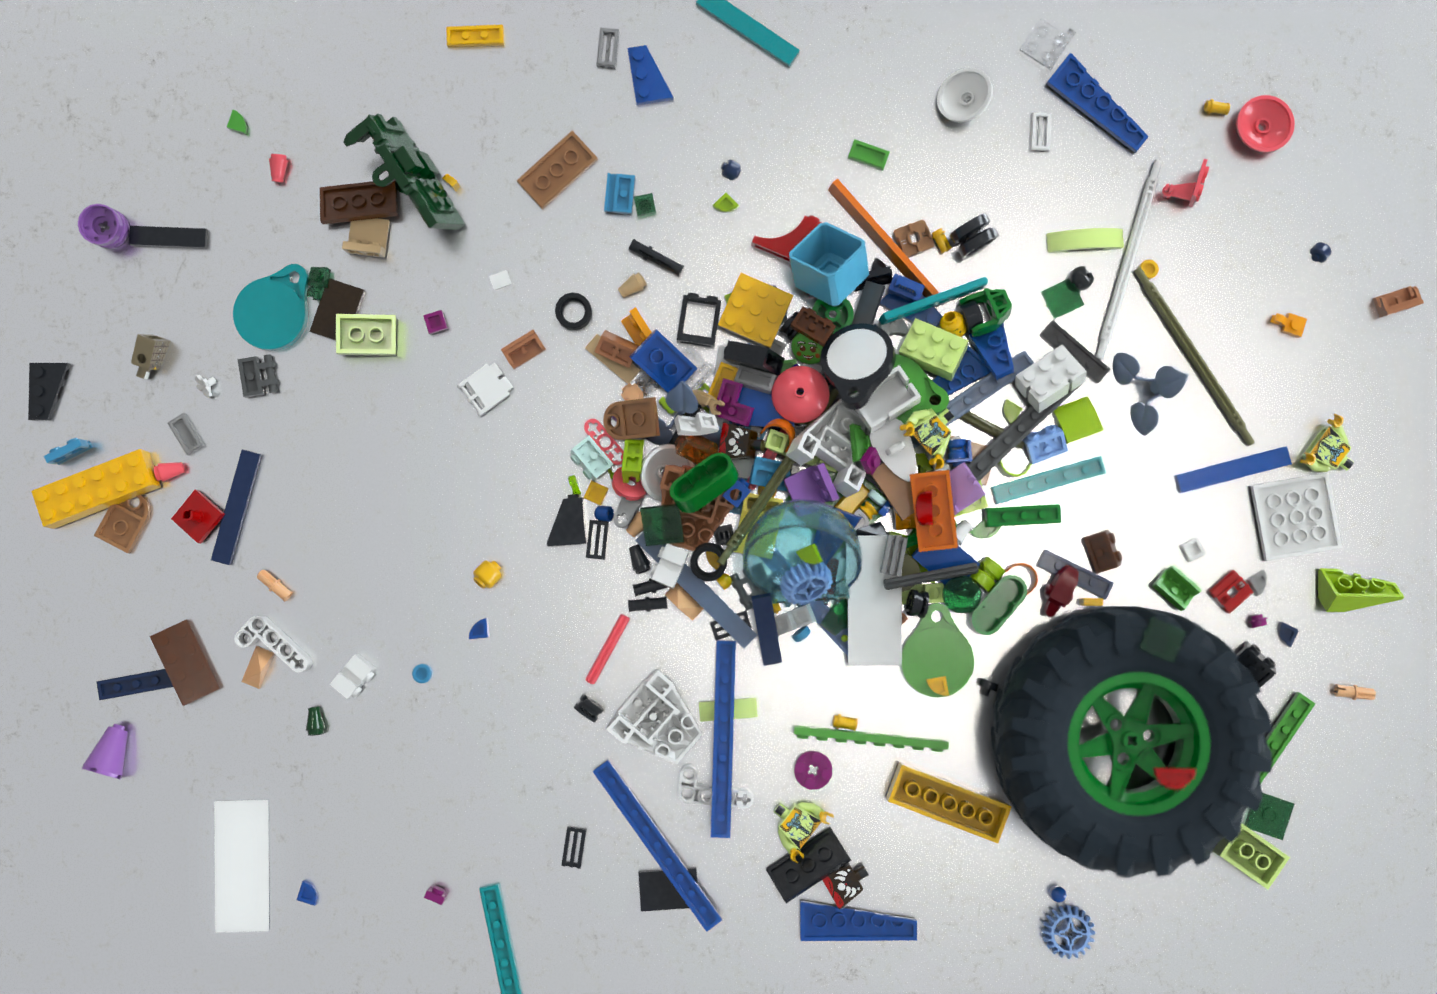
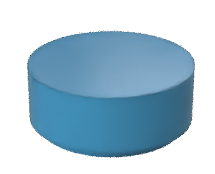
[792,625,811,643]
[412,664,433,683]

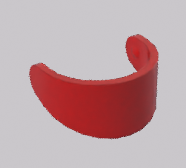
[915,491,934,526]

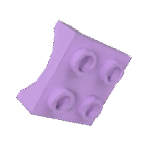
[950,462,986,515]

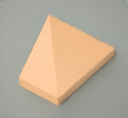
[665,583,703,621]
[241,646,275,689]

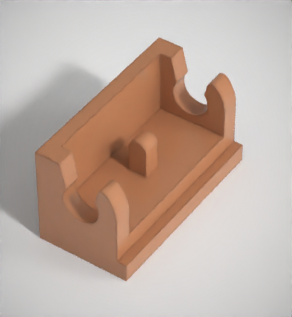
[1373,286,1424,318]
[501,330,546,369]
[594,330,639,368]

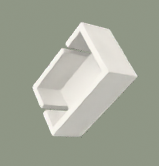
[1015,345,1087,413]
[850,365,921,433]

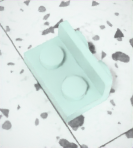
[570,435,614,482]

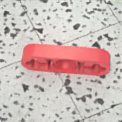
[584,419,624,466]

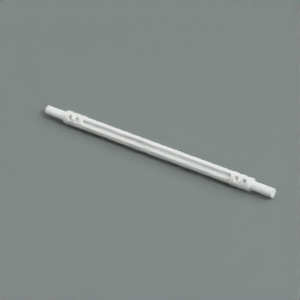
[1096,159,1162,360]

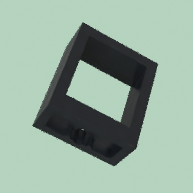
[677,293,721,348]

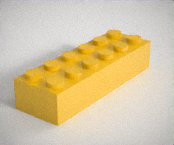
[31,449,161,529]
[886,762,1012,843]

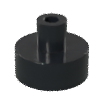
[978,678,999,697]

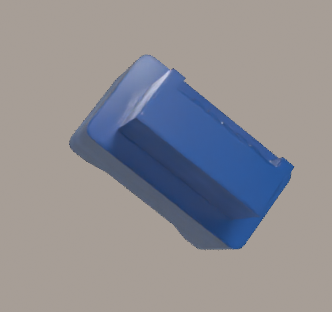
[887,274,925,303]

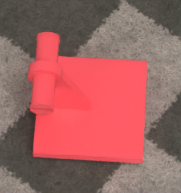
[1162,159,1209,207]

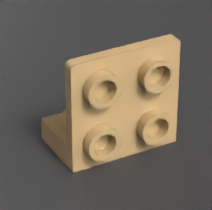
[342,218,390,258]

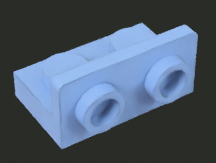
[1022,425,1068,464]

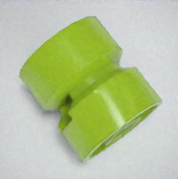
[969,556,1006,592]

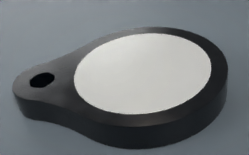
[820,323,896,410]

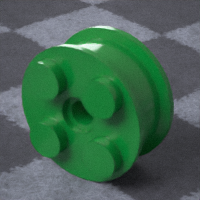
[812,298,854,334]

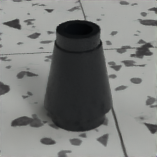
[629,544,651,574]

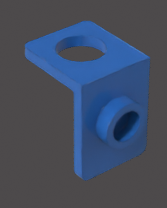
[944,439,972,467]
[723,477,751,507]

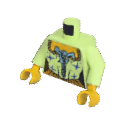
[900,408,954,469]
[1300,414,1354,472]
[773,802,834,863]

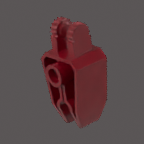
[1043,565,1079,618]

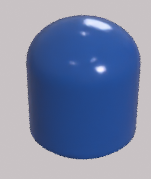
[594,506,614,522]
[1049,885,1067,903]

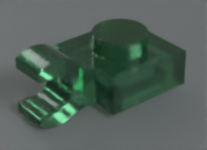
[307,267,331,300]

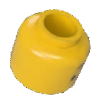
[939,311,967,337]
[473,560,502,589]

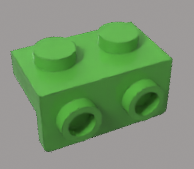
[1152,565,1202,612]

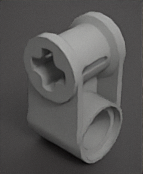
[613,496,643,528]

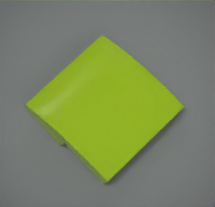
[1053,396,1104,444]

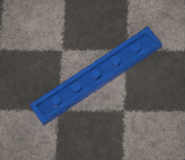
[1175,446,1292,494]

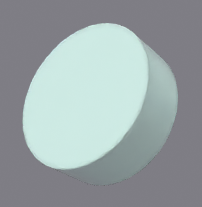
[868,489,887,507]

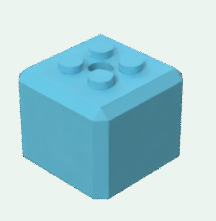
[789,222,869,306]

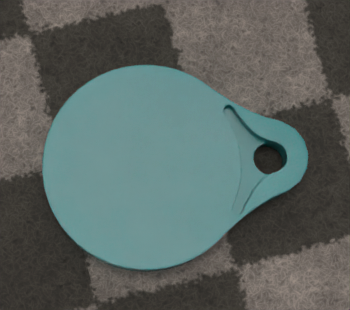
[233,264,310,351]

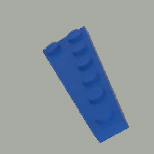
[1046,53,1149,153]
[800,901,917,941]

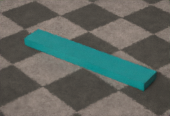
[696,0,800,67]
[879,276,988,325]
[990,455,1107,505]
[479,883,522,994]

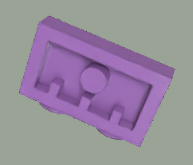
[783,463,839,514]

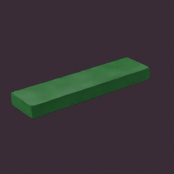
[984,504,1062,527]

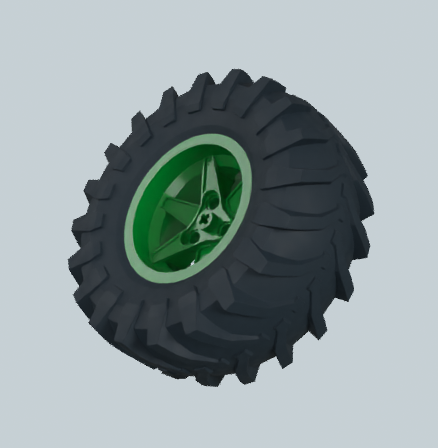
[991,606,1272,878]

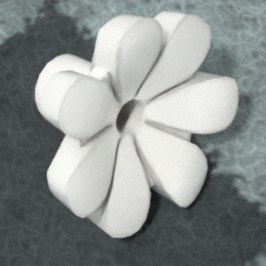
[195,375,217,398]

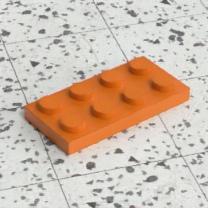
[910,470,958,552]

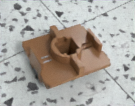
[893,219,935,257]

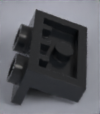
[1237,641,1276,688]

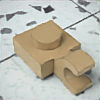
[692,390,725,415]

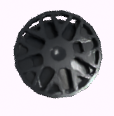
[779,311,798,341]
[906,589,929,618]
[574,694,604,722]

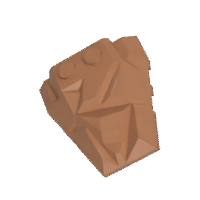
[660,465,740,551]

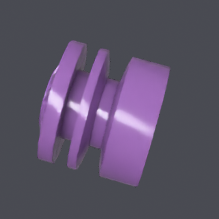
[78,204,130,249]

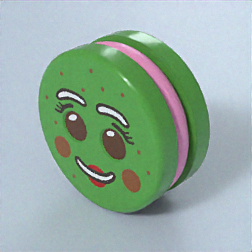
[791,332,823,364]

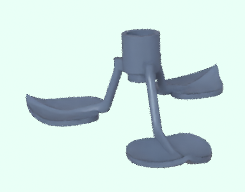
[1113,352,1189,436]
[644,381,722,449]

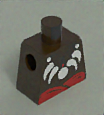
[719,422,765,461]
[823,862,869,910]

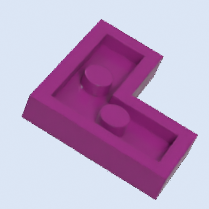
[715,378,754,427]

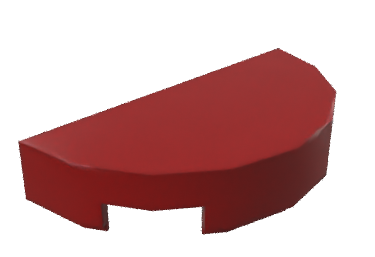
[1153,767,1196,790]

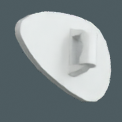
[870,418,916,482]

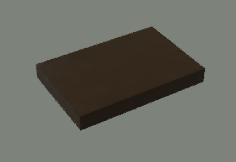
[309,278,365,341]

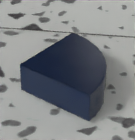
[1278,621,1299,647]

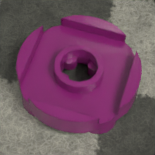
[794,750,832,790]

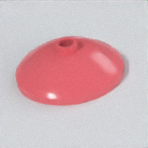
[1236,95,1295,153]
[772,366,830,423]

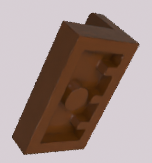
[790,306,836,347]
[1084,529,1123,574]

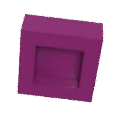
[423,310,448,335]
[860,447,882,475]
[424,886,448,905]

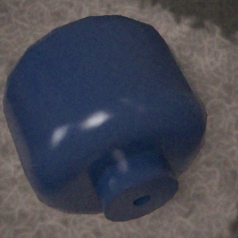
[721,159,741,180]
[1310,242,1332,263]

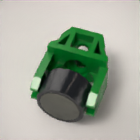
[957,288,1013,337]

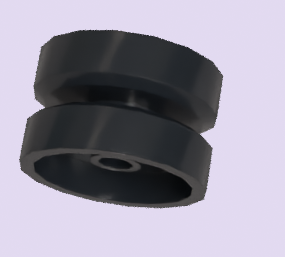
[949,213,999,258]

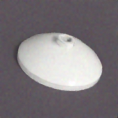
[937,68,993,122]
[640,444,694,501]

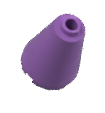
[82,724,128,780]

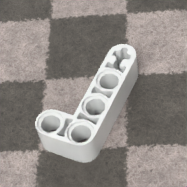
[234,615,313,673]
[678,764,754,808]

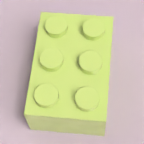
[336,314,396,356]
[899,318,968,381]
[1212,823,1290,890]

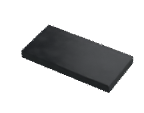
[766,827,851,903]

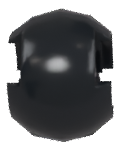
[1070,266,1094,290]

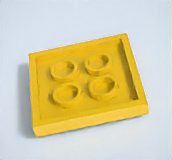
[718,273,793,348]

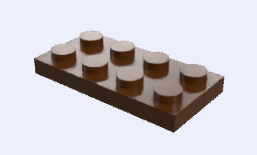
[319,180,398,225]
[149,619,220,706]

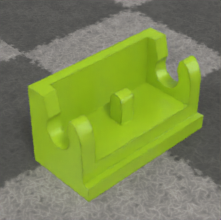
[621,439,644,483]

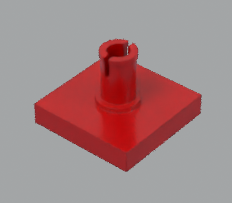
[171,489,225,544]

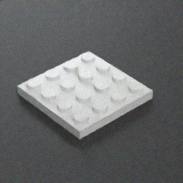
[1250,473,1342,561]

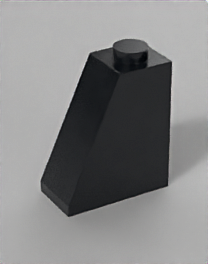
[723,340,785,376]
[547,494,587,547]

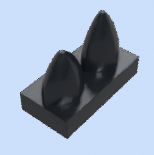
[855,258,892,291]

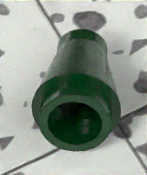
[306,707,325,736]

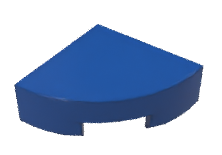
[877,500,892,517]
[469,618,489,639]
[297,880,317,906]

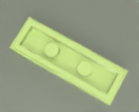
[699,697,758,722]

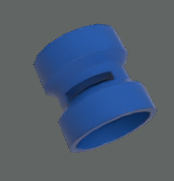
[947,439,968,460]

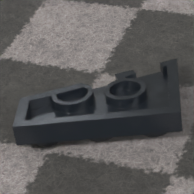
[28,363,71,421]

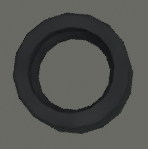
[555,292,592,330]
[690,543,727,581]

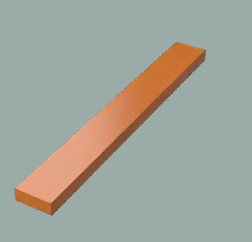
[828,179,939,298]

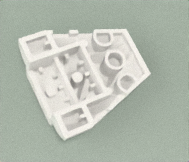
[606,670,703,764]

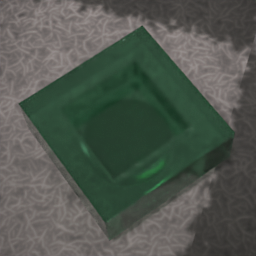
[634,193,656,217]

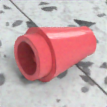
[269,154,288,182]
[153,462,185,482]

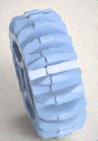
[779,561,833,605]
[1042,905,1095,959]

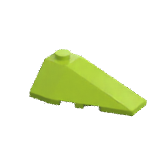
[1318,568,1404,612]

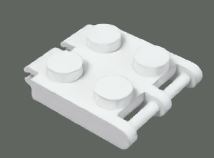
[457,363,514,417]

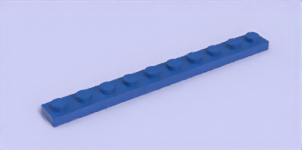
[711,641,736,838]
[592,760,722,932]

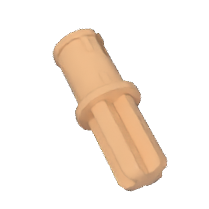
[257,569,293,602]
[1334,684,1376,700]

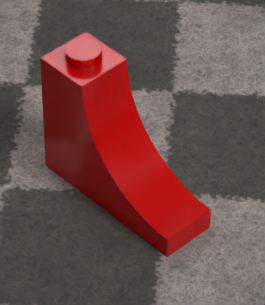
[751,215,822,263]

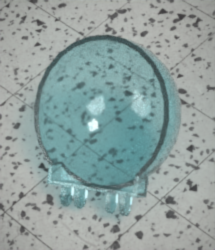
[743,499,862,607]

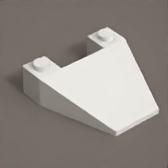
[786,399,870,497]

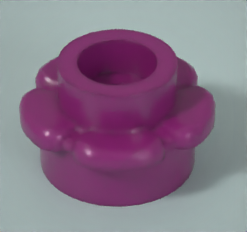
[1248,614,1268,628]

